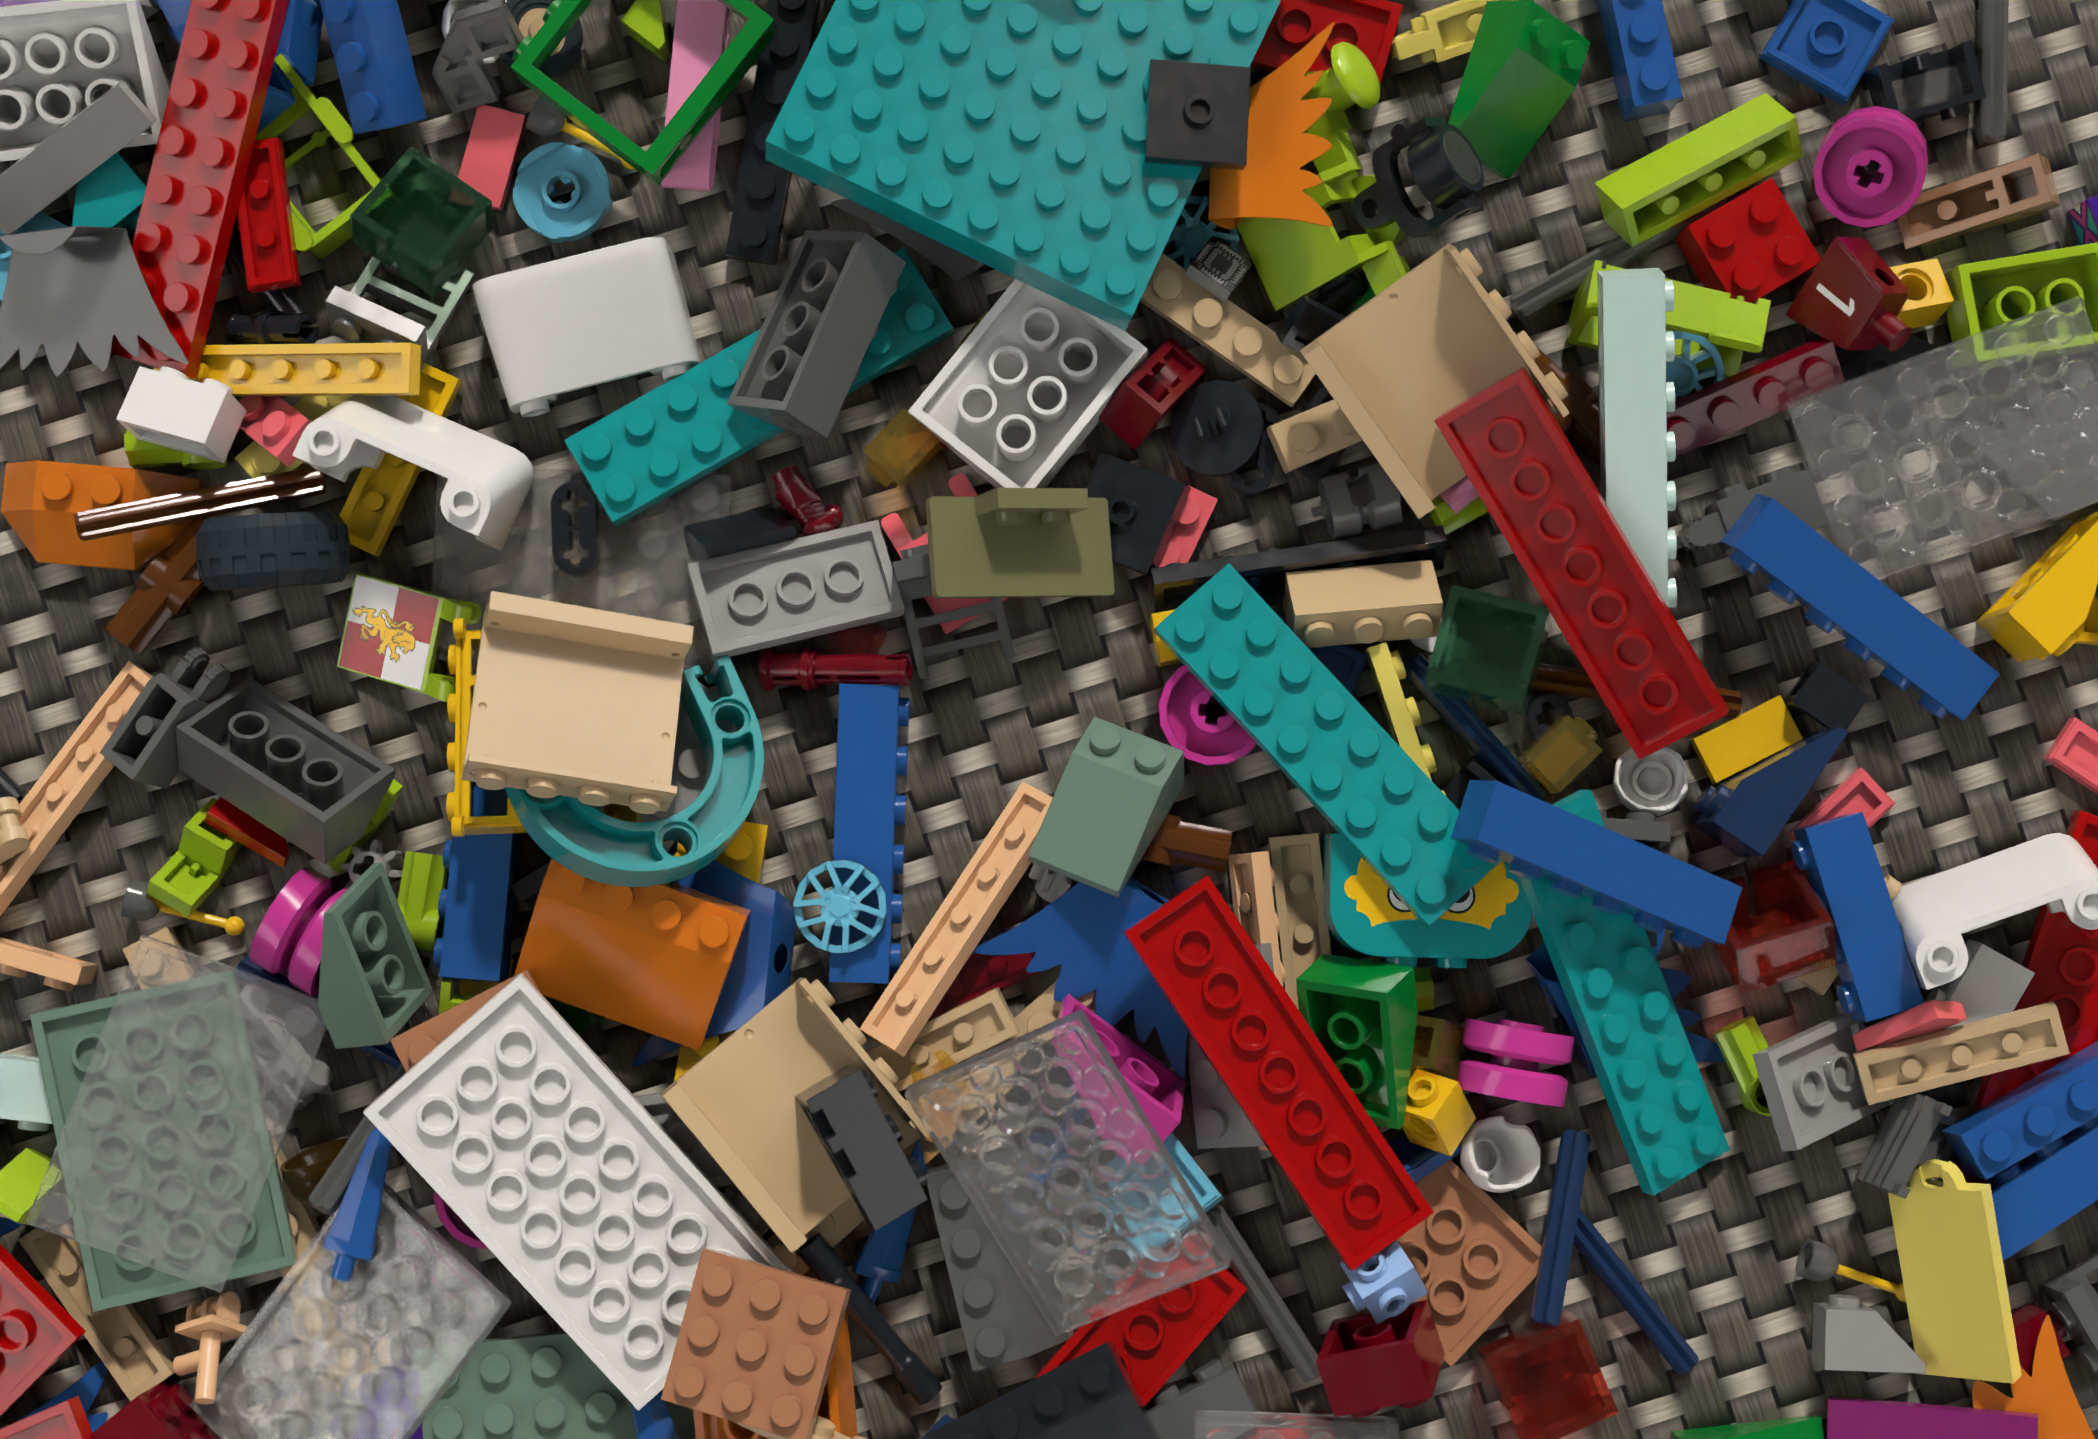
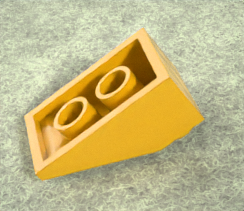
[1976,512,2098,663]

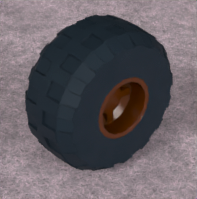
[196,511,351,590]

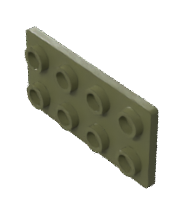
[925,488,1115,598]

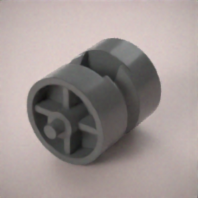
[1311,463,1402,540]

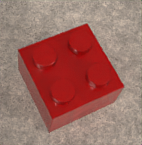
[1675,177,1821,304]

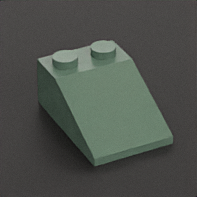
[1028,716,1184,897]
[318,862,433,1049]

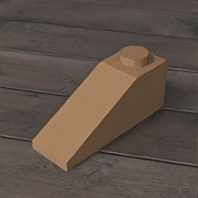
[1897,153,2061,250]

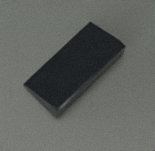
[683,508,797,562]

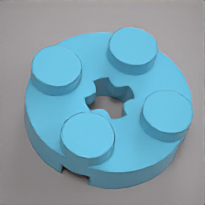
[513,142,613,243]

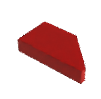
[205,797,290,868]

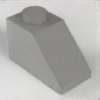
[1812,1294,1925,1374]

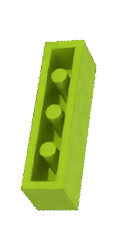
[1595,92,1804,248]

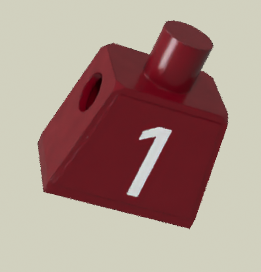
[1786,237,1912,352]

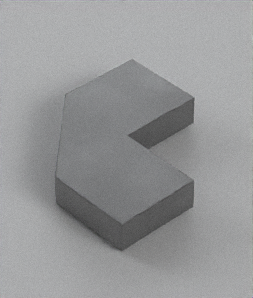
[432,0,524,114]

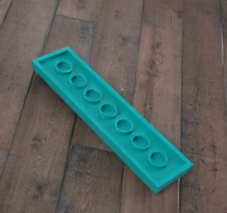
[564,248,954,527]
[1154,563,1502,928]
[1518,790,1730,1196]

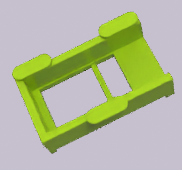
[255,53,398,260]
[1565,260,1771,379]

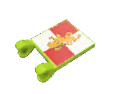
[337,572,481,702]

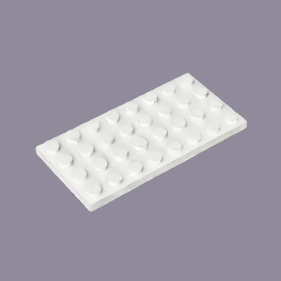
[363,972,791,1411]

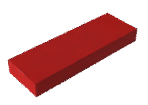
[237,137,301,293]

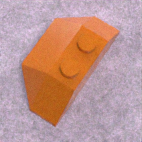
[1,460,202,571]

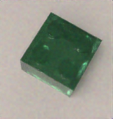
[350,146,493,297]
[1425,585,1551,716]

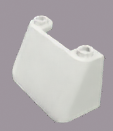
[473,237,701,417]
[292,396,534,551]
[1892,833,2098,990]

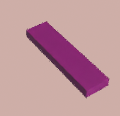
[1827,1396,2038,1439]

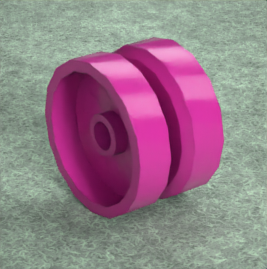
[1813,106,1929,228]
[1159,665,1257,766]
[249,867,348,996]
[1455,1018,1575,1107]

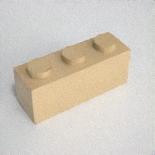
[1283,560,1443,648]

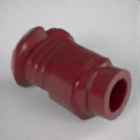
[771,465,844,537]

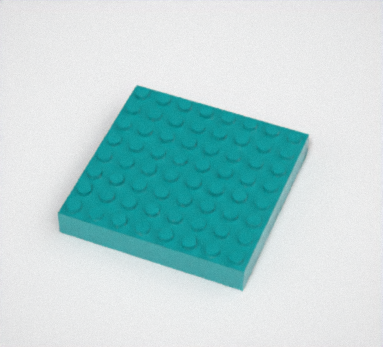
[766,0,1281,331]

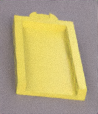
[1888,1159,2022,1384]

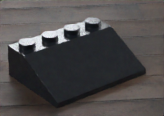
[926,1341,1160,1439]

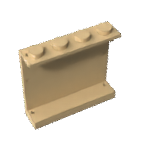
[1300,243,1570,519]
[461,591,694,814]
[660,978,933,1253]

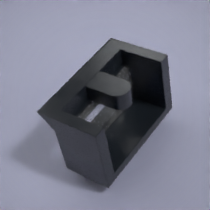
[1862,40,1986,128]

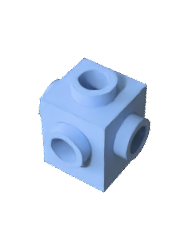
[1340,1240,1428,1325]

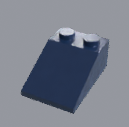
[1691,727,1849,857]

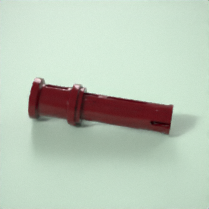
[759,647,912,691]

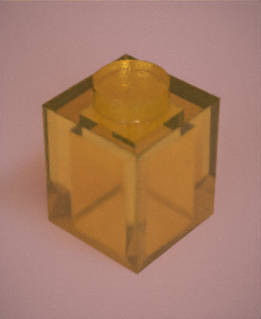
[863,408,941,490]
[1517,715,1603,794]
[1411,1015,1465,1079]

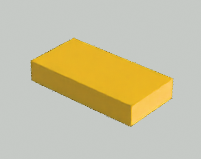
[1690,695,1803,784]

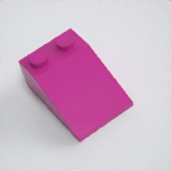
[1053,993,1186,1165]

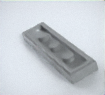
[0,80,157,235]

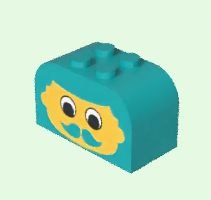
[1321,834,1532,968]

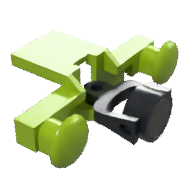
[1237,42,1484,311]

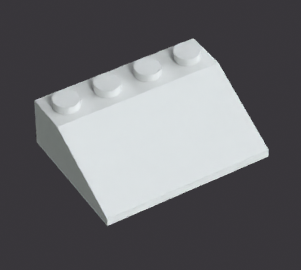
[0,0,169,162]
[908,279,1148,488]

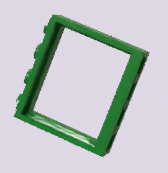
[511,0,778,186]

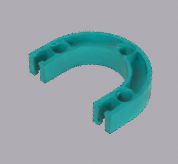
[505,655,764,887]

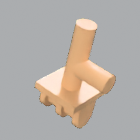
[173,1291,248,1404]

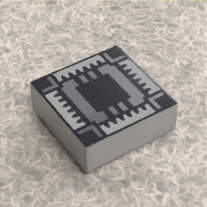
[1185,236,1252,302]

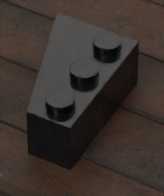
[795,1066,928,1231]

